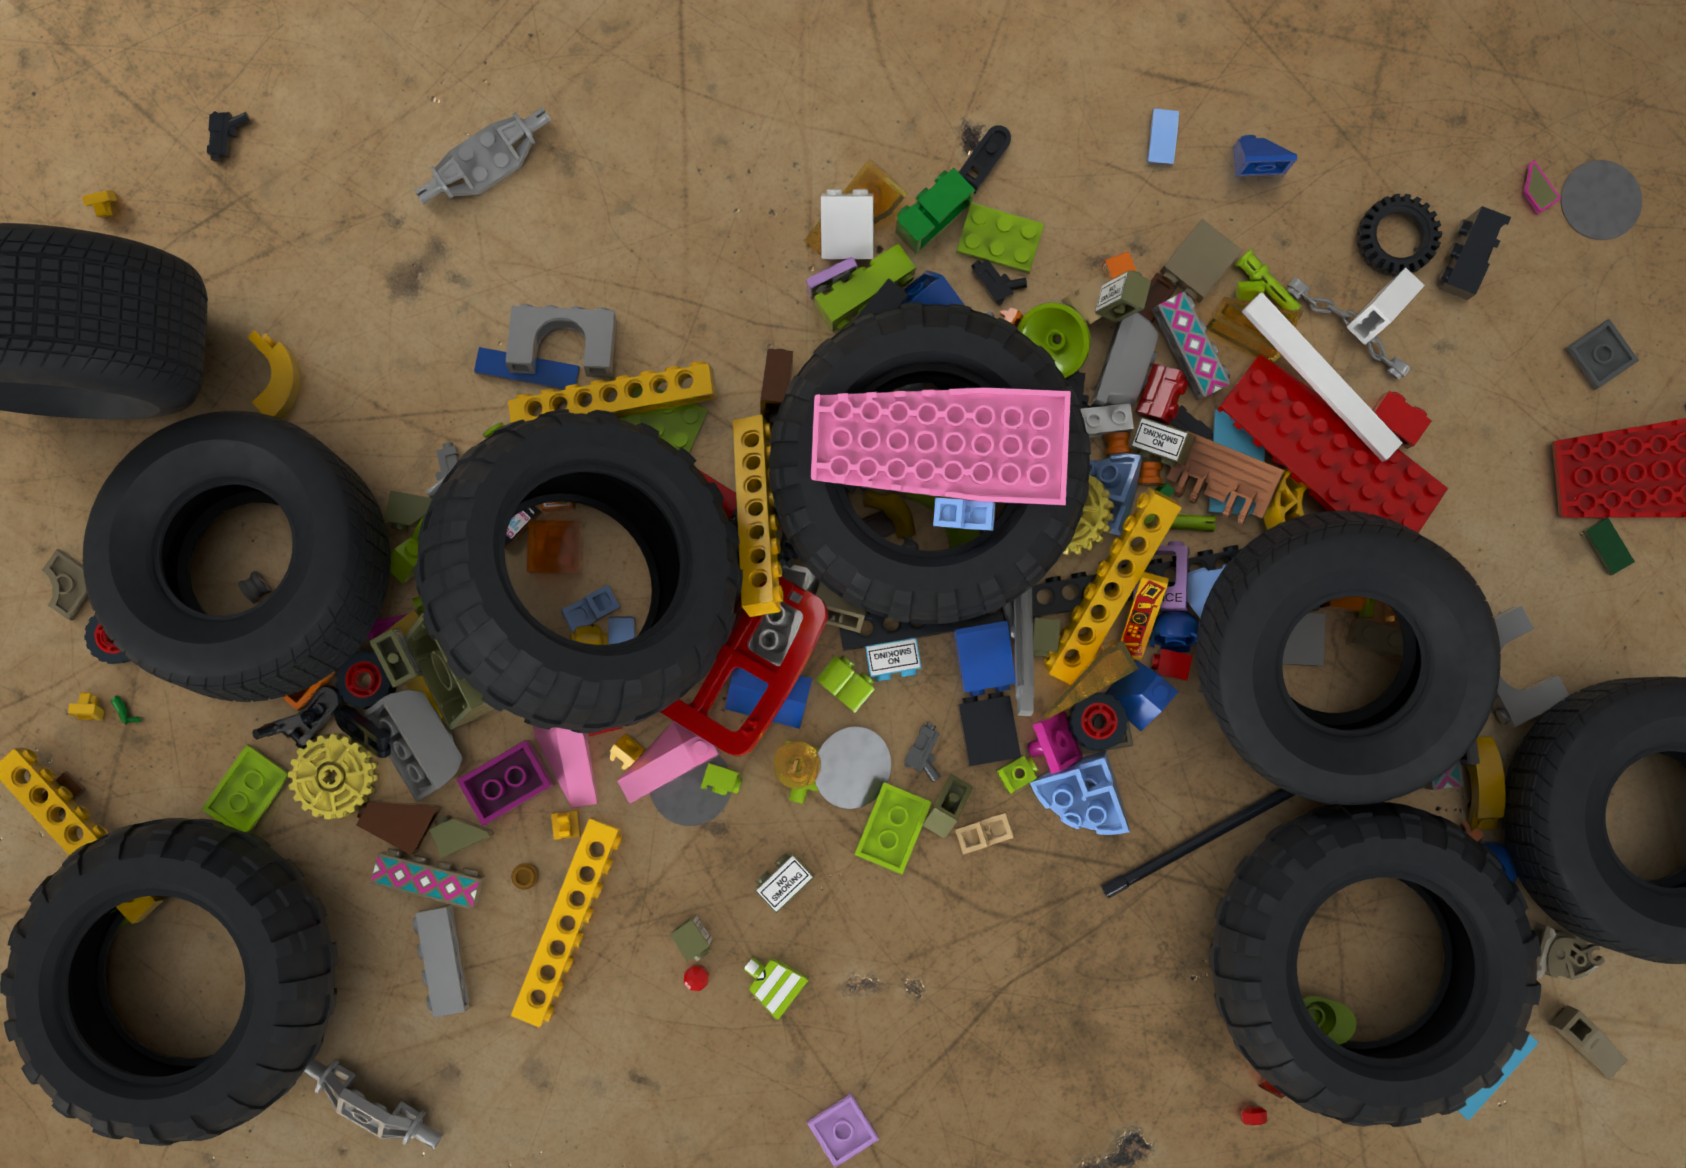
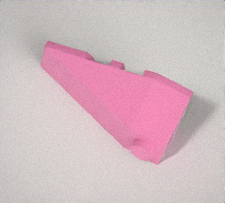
[617,721,721,804]
[533,726,598,808]

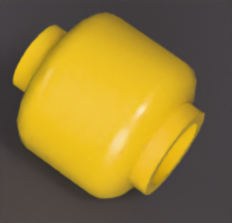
[570,624,609,645]

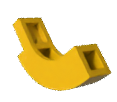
[248,330,301,419]
[1465,736,1506,831]

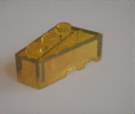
[1206,297,1303,363]

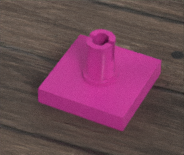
[1028,709,1083,774]

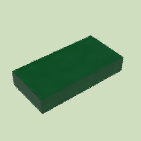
[1583,518,1635,575]

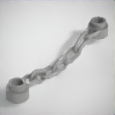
[1287,277,1411,380]

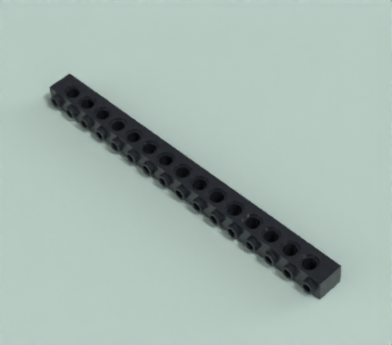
[839,545,1241,651]

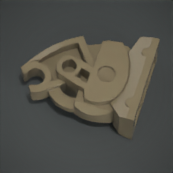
[1534,922,1605,980]

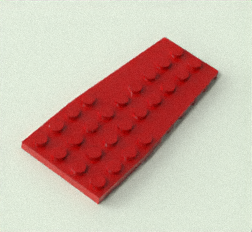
[1217,354,1449,533]
[1552,418,1686,518]

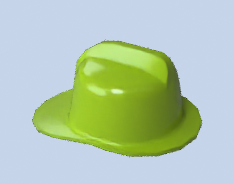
[1303,996,1356,1044]

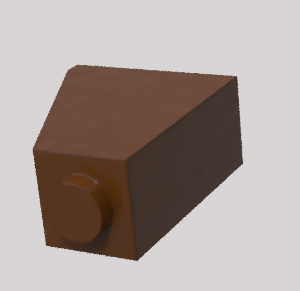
[760,349,793,427]
[356,801,442,855]

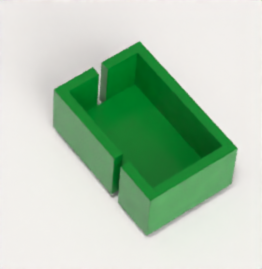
[895,167,975,254]

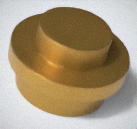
[511,863,538,890]

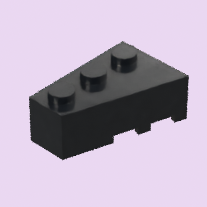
[1439,206,1511,300]

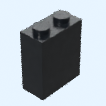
[957,691,1021,766]

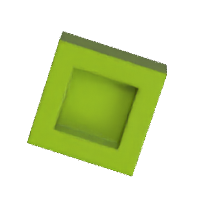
[1234,281,1265,309]

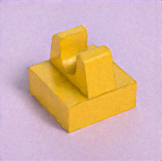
[81,190,118,217]
[68,692,104,721]
[610,734,645,770]
[551,810,581,840]

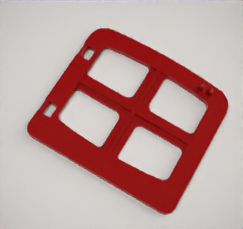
[660,577,828,756]

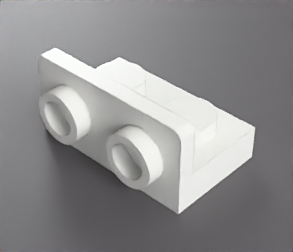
[1080,403,1134,438]

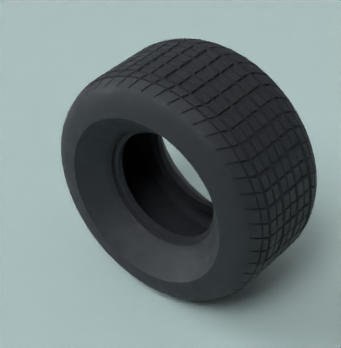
[0,223,208,419]
[82,411,391,702]
[1196,511,1501,805]
[1502,677,1686,964]

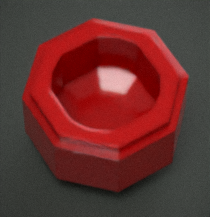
[684,965,709,991]
[1240,1106,1268,1125]

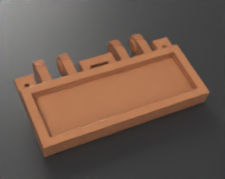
[1166,431,1285,524]

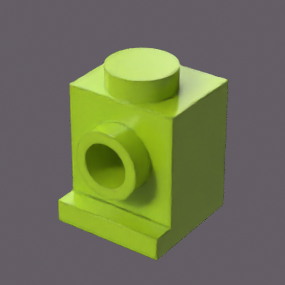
[996,755,1038,794]
[701,763,742,796]

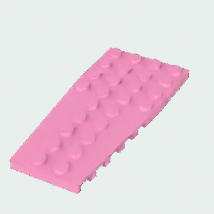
[811,388,1071,505]

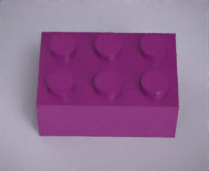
[456,740,556,826]

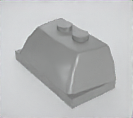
[1090,312,1159,407]
[363,690,463,802]

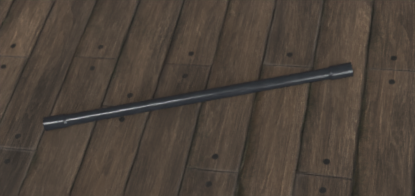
[1100,788,1295,899]

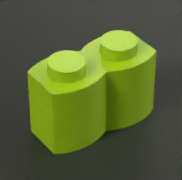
[815,655,875,713]

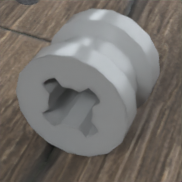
[238,571,272,603]

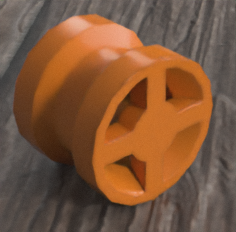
[1104,432,1131,456]
[1137,462,1163,486]

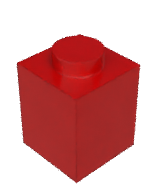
[1150,649,1193,681]

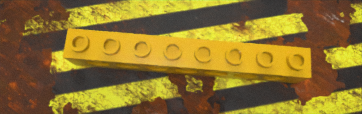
[508,361,718,423]
[733,414,784,617]
[1044,487,1182,687]
[0,748,165,924]
[511,817,623,1027]

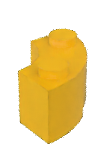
[1263,468,1307,530]

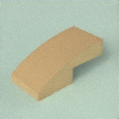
[955,812,1015,854]

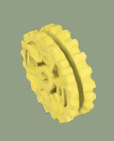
[1063,475,1114,556]
[288,734,378,819]

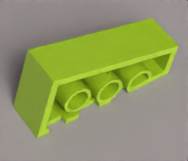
[814,243,916,332]

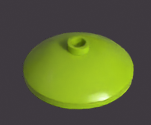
[1017,302,1091,378]

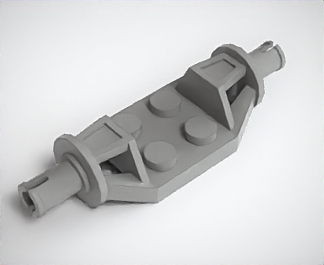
[414,107,551,204]
[304,1059,443,1150]

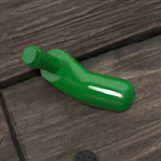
[110,695,141,725]

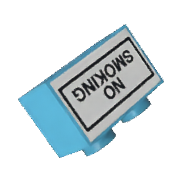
[865,638,922,682]

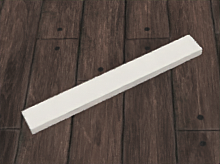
[1241,292,1402,462]

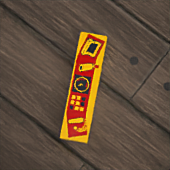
[1116,572,1169,661]

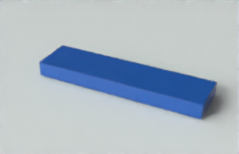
[474,347,580,390]

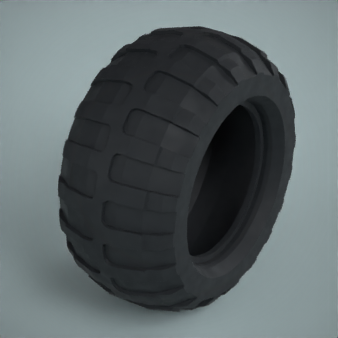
[769,302,1091,624]
[415,409,743,734]
[1209,802,1541,1127]
[0,818,338,1146]

